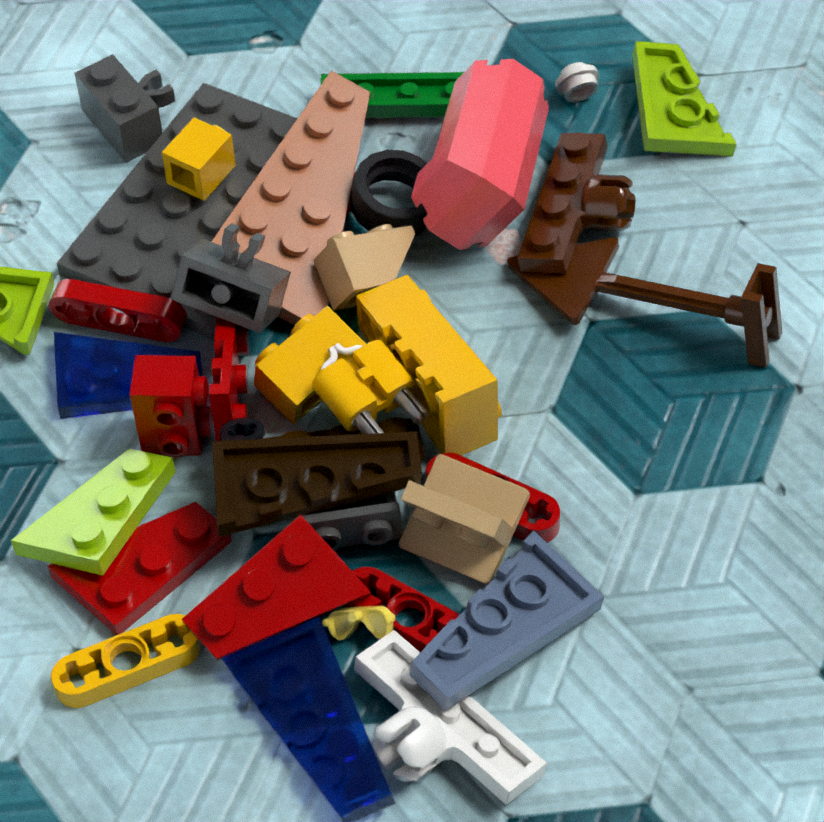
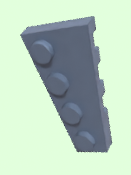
[409,531,604,711]

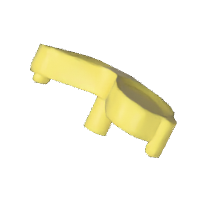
[322,606,396,641]

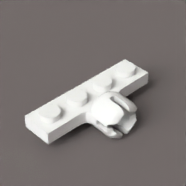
[354,630,547,805]

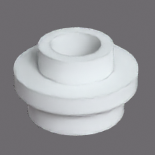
[555,62,599,102]

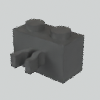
[74,54,176,163]
[171,223,291,333]

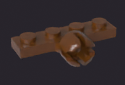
[517,132,636,274]

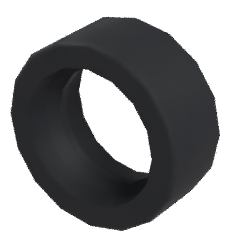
[350,150,427,236]

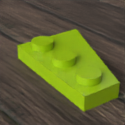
[632,41,737,157]
[11,448,176,576]

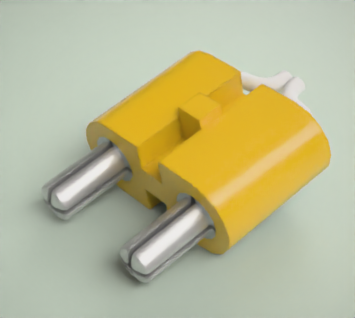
[312,340,428,434]

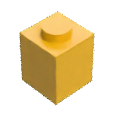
[162,117,236,201]

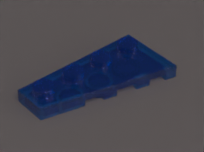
[222,617,396,822]

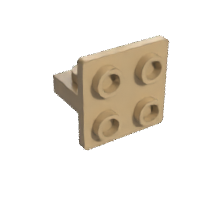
[399,454,530,585]

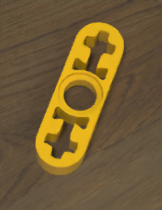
[51,614,201,708]

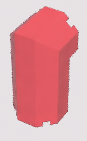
[411,59,549,250]

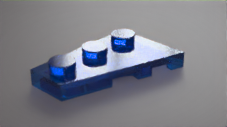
[54,332,203,419]

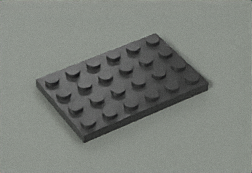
[57,83,297,340]

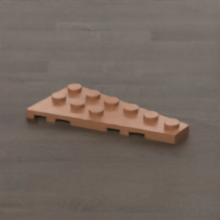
[211,71,370,326]

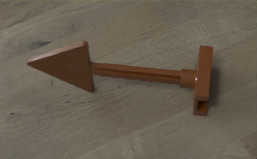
[507,237,783,368]

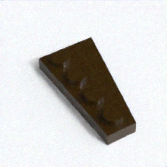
[212,431,422,537]

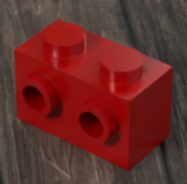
[130,355,213,458]

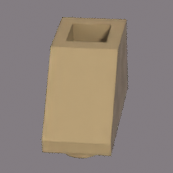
[313,224,415,311]

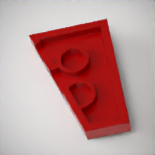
[208,317,249,441]
[47,502,232,635]
[182,515,371,661]

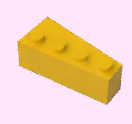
[356,274,502,456]

